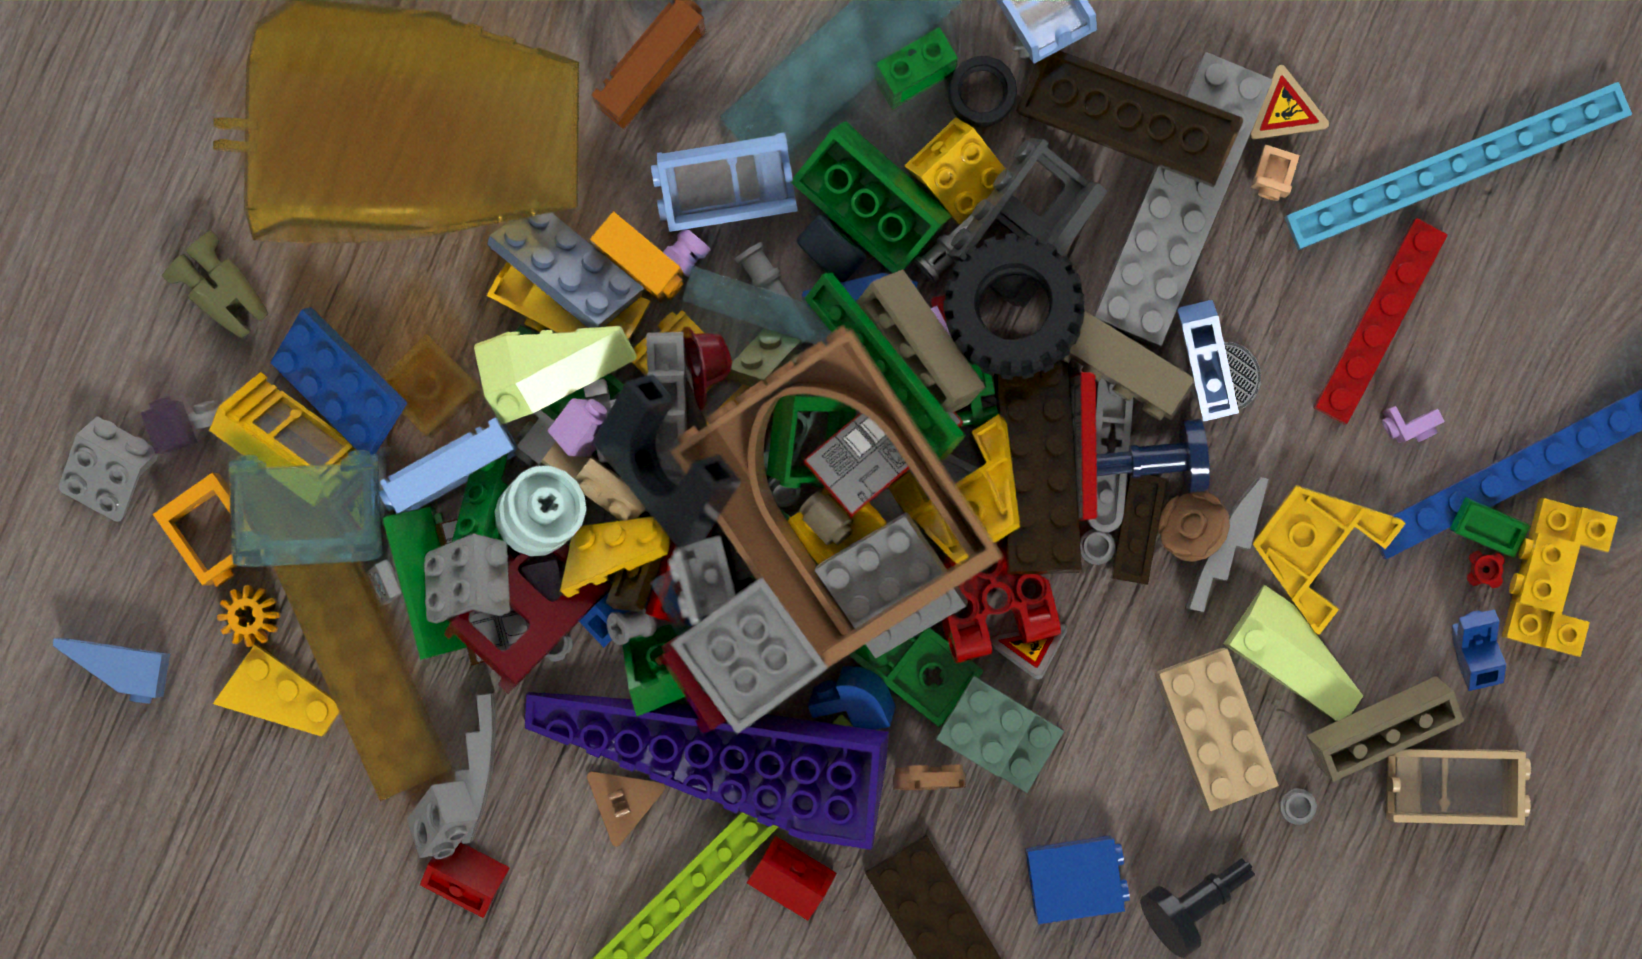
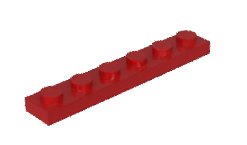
[1313,218,1448,425]

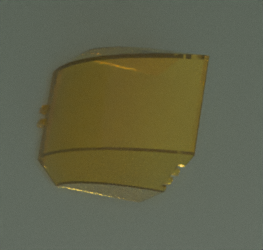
[213,0,579,243]

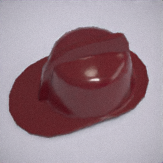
[682,327,732,410]

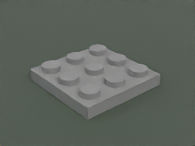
[815,512,968,658]
[671,577,828,734]

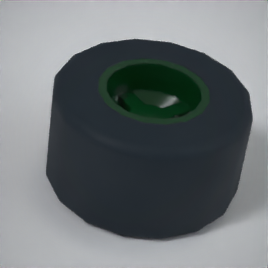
[797,215,866,282]

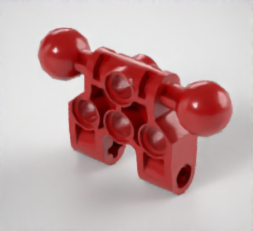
[942,539,1061,664]

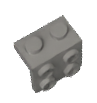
[59,417,160,522]
[424,534,510,623]
[669,534,736,625]

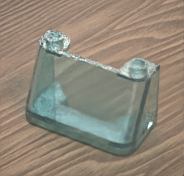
[229,450,382,566]

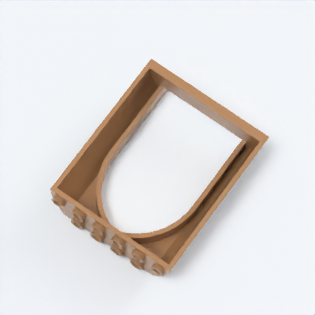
[670,325,1003,667]

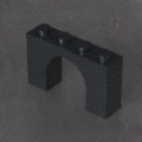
[592,374,741,548]

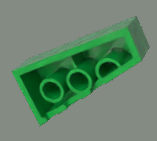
[622,623,704,717]

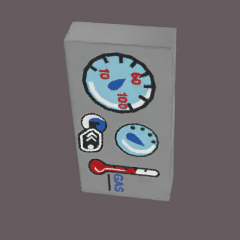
[364,560,402,608]

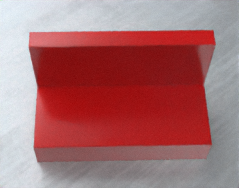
[747,835,837,921]
[420,842,510,918]

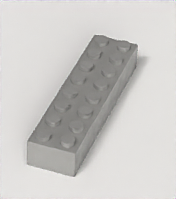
[1093,52,1273,349]

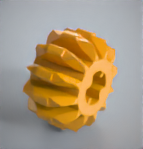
[217,585,281,647]

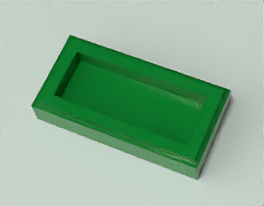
[1450,497,1531,558]

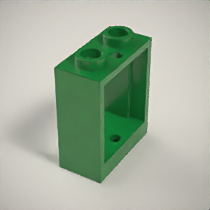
[874,27,958,110]
[767,394,856,488]

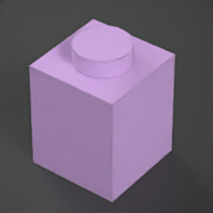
[548,399,607,457]

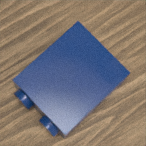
[1025,835,1130,924]

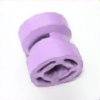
[663,229,711,277]

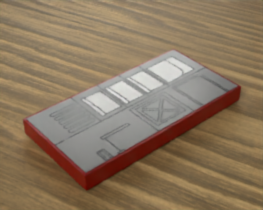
[1069,372,1097,521]
[804,412,963,518]

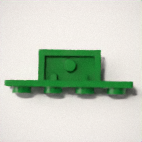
[452,453,509,551]

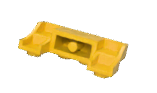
[487,262,651,340]
[1501,498,1618,657]

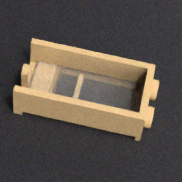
[1386,748,1531,825]

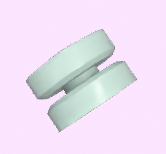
[495,466,586,556]

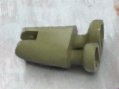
[162,230,268,339]

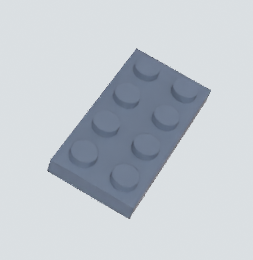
[487,200,644,328]

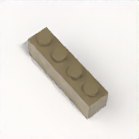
[856,269,985,414]
[1063,310,1195,421]
[1306,676,1464,782]

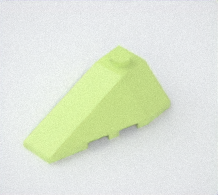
[474,326,637,425]
[1223,585,1363,722]

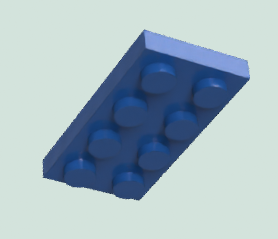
[270,307,407,459]

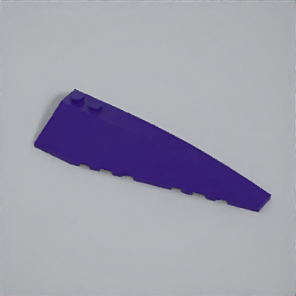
[525,692,889,850]

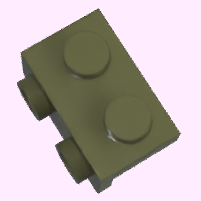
[728,328,802,387]

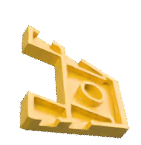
[888,415,1020,563]
[1252,485,1406,635]

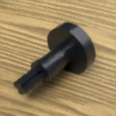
[1140,858,1255,958]

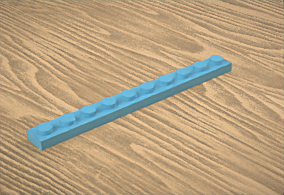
[1284,82,1632,250]

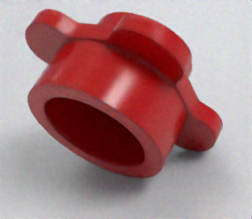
[1467,551,1505,588]

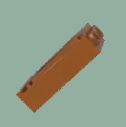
[591,0,706,130]

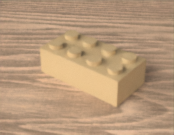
[1154,648,1279,811]

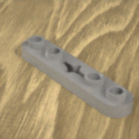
[1087,378,1134,533]

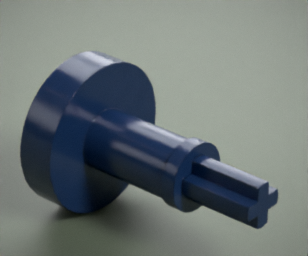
[1096,419,1210,493]

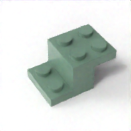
[936,676,1064,793]

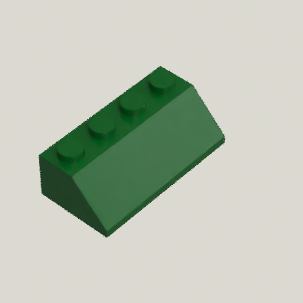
[790,121,952,273]
[383,507,467,660]

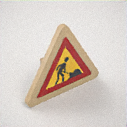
[1250,65,1329,139]

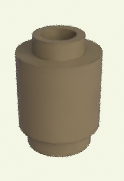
[799,491,853,545]

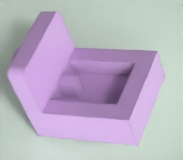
[1382,406,1445,443]

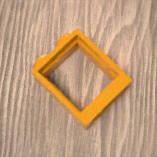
[590,211,684,303]
[153,472,269,587]

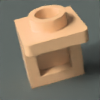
[1251,145,1300,201]

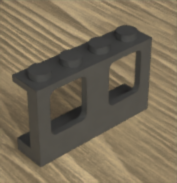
[948,138,1108,308]

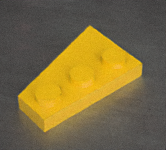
[560,517,670,597]
[213,644,345,737]

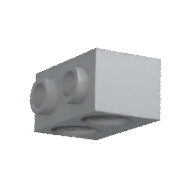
[407,780,478,859]

